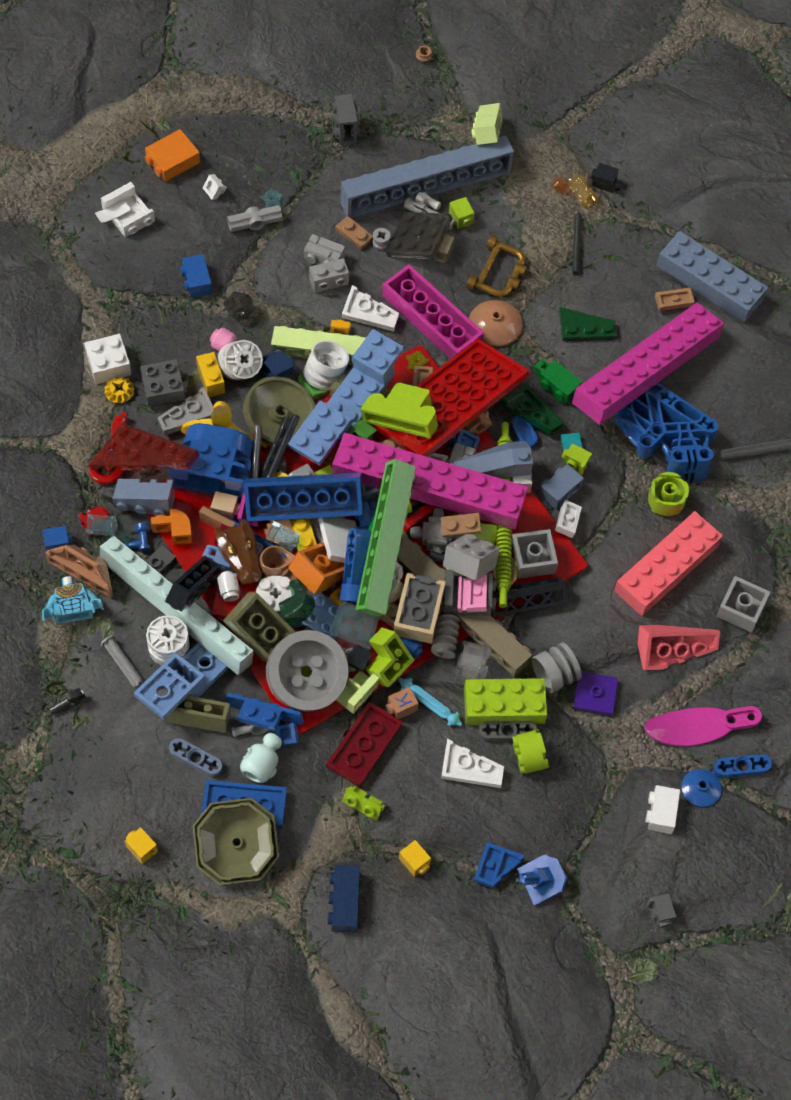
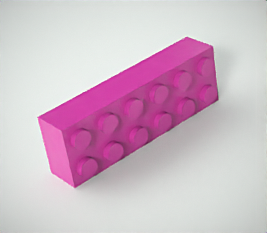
[382,264,484,359]

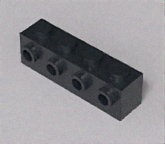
[165,555,221,612]

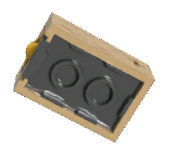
[394,573,446,644]

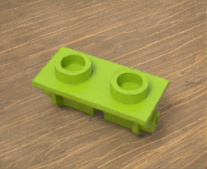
[342,786,386,821]

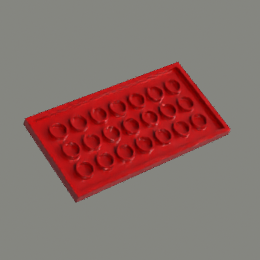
[371,338,530,457]

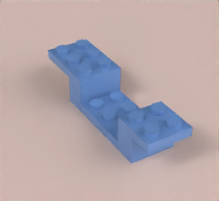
[288,329,404,466]

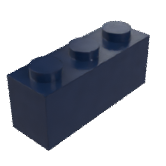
[328,865,360,933]

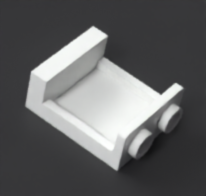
[101,182,155,237]

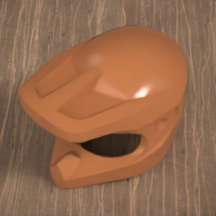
[258,546,298,583]

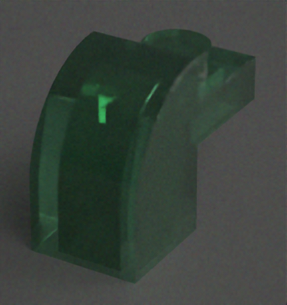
[279,579,315,628]

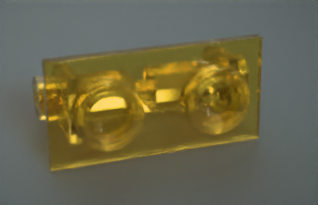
[567,171,597,207]

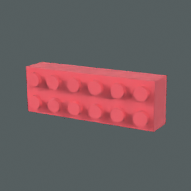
[614,511,723,616]

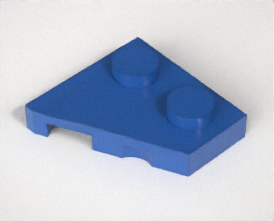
[473,842,524,888]

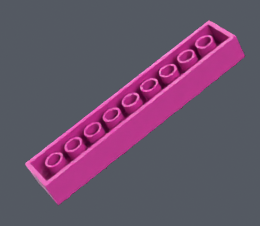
[572,302,724,425]
[332,432,528,530]

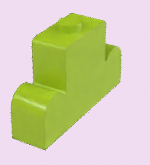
[360,383,438,439]

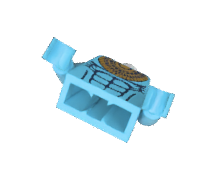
[42,576,104,624]

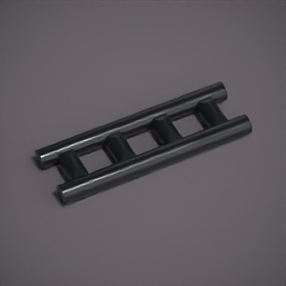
[258,414,300,478]

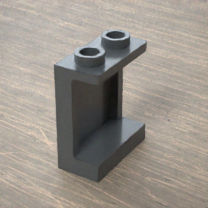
[443,570,496,616]

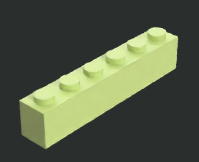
[271,326,366,364]

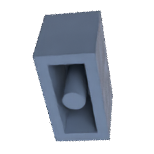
[540,464,584,510]

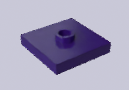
[573,672,618,716]

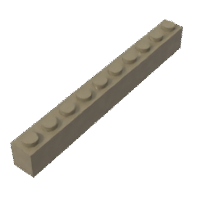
[396,532,532,677]

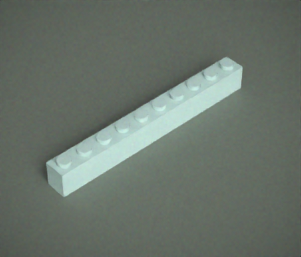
[100,536,253,676]

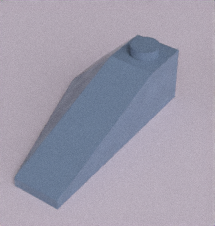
[453,441,533,478]

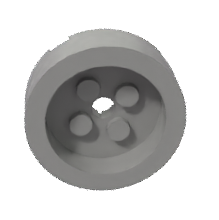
[266,630,348,712]

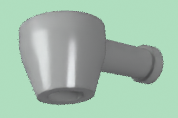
[231,724,268,737]

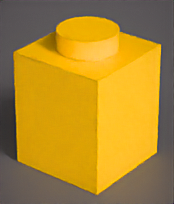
[125,827,158,864]
[399,840,431,877]

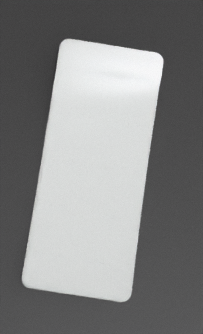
[95,200,131,223]

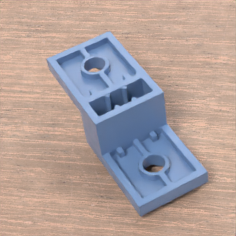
[134,642,229,720]

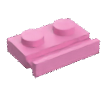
[458,575,488,613]

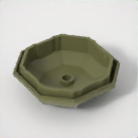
[192,798,279,886]

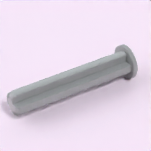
[101,635,143,688]

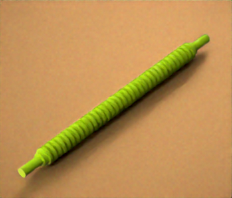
[496,422,512,608]

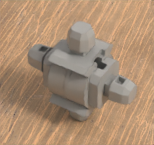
[410,508,464,561]

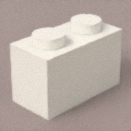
[645,785,680,834]

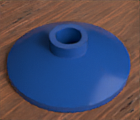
[681,769,721,808]

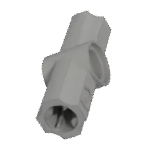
[227,205,283,232]

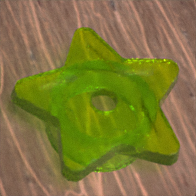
[406,351,429,370]

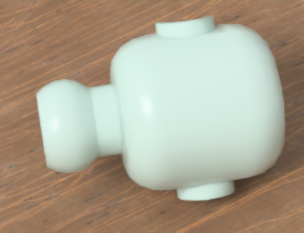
[240,733,282,783]

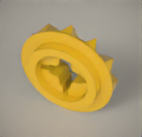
[104,376,134,403]

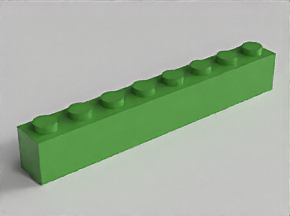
[356,459,416,617]

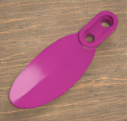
[645,706,762,747]

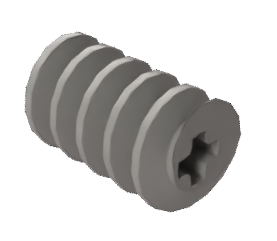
[431,614,460,659]

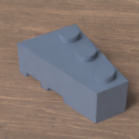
[113,479,175,516]

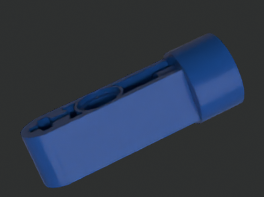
[340,528,372,603]

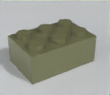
[223,592,295,662]

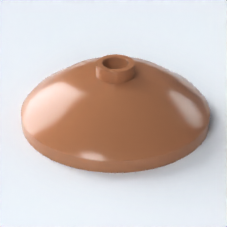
[469,300,523,348]

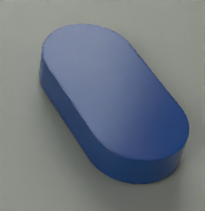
[511,416,538,449]

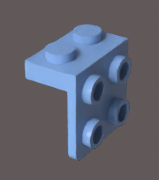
[288,590,343,638]

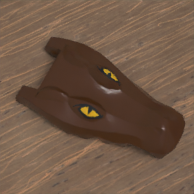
[214,519,262,585]

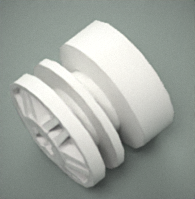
[217,340,263,381]
[303,340,349,390]
[146,615,190,666]

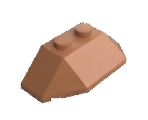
[45,545,113,599]

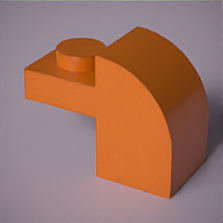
[151,509,192,545]

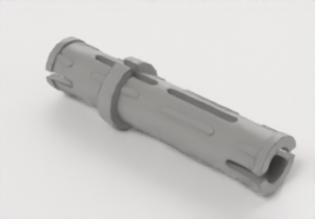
[404,198,455,231]

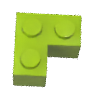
[366,628,414,687]

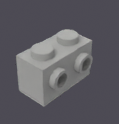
[309,258,349,293]

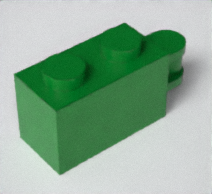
[533,359,582,404]

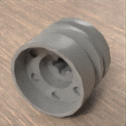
[531,642,582,694]

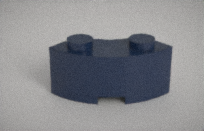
[259,349,295,378]

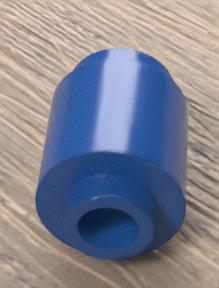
[399,637,423,659]

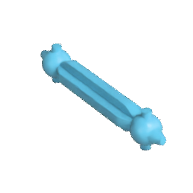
[398,677,462,726]

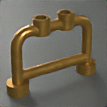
[466,234,527,297]

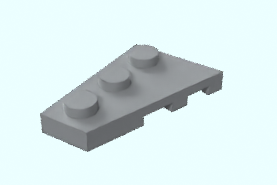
[158,387,213,436]

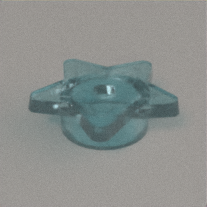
[260,189,283,208]

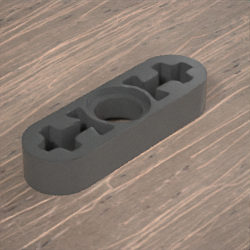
[479,721,537,742]

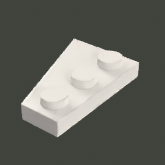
[342,285,399,332]
[441,739,504,788]

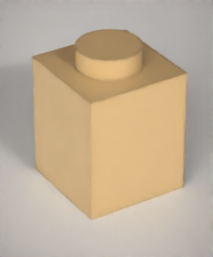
[210,491,241,520]

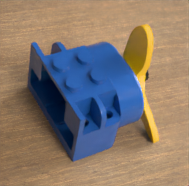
[168,401,268,502]

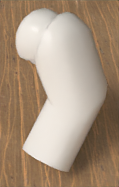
[415,192,441,210]

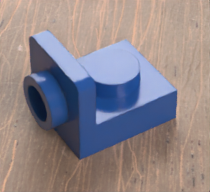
[448,429,480,451]

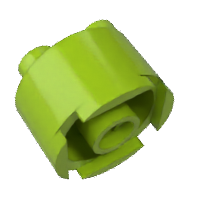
[648,472,689,516]
[512,729,549,774]

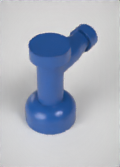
[125,523,151,553]

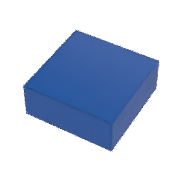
[276,723,299,747]

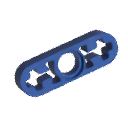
[713,754,772,779]

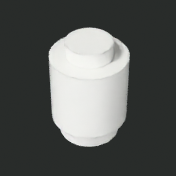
[217,571,240,602]

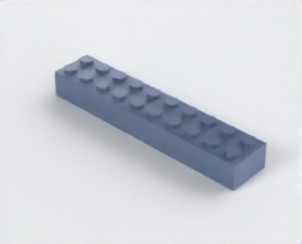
[341,136,514,218]

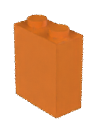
[144,129,200,182]

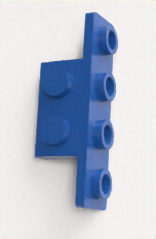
[226,693,304,731]

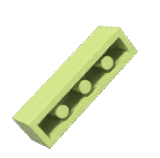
[472,103,503,145]

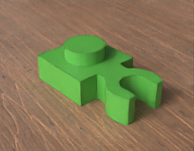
[298,374,329,400]

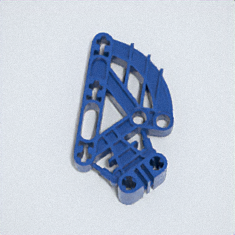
[614,383,718,483]

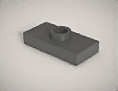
[145,545,176,574]

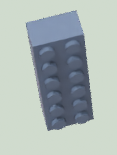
[656,231,768,323]

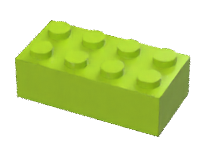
[464,678,547,725]

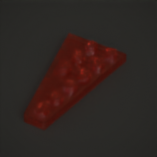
[88,423,200,470]

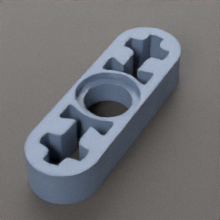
[169,738,222,778]

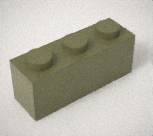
[167,696,230,733]

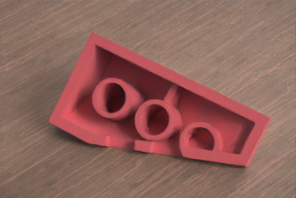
[637,625,720,670]

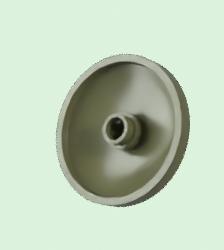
[243,376,315,448]

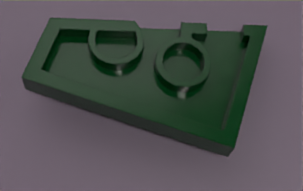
[559,307,617,341]
[500,385,564,435]

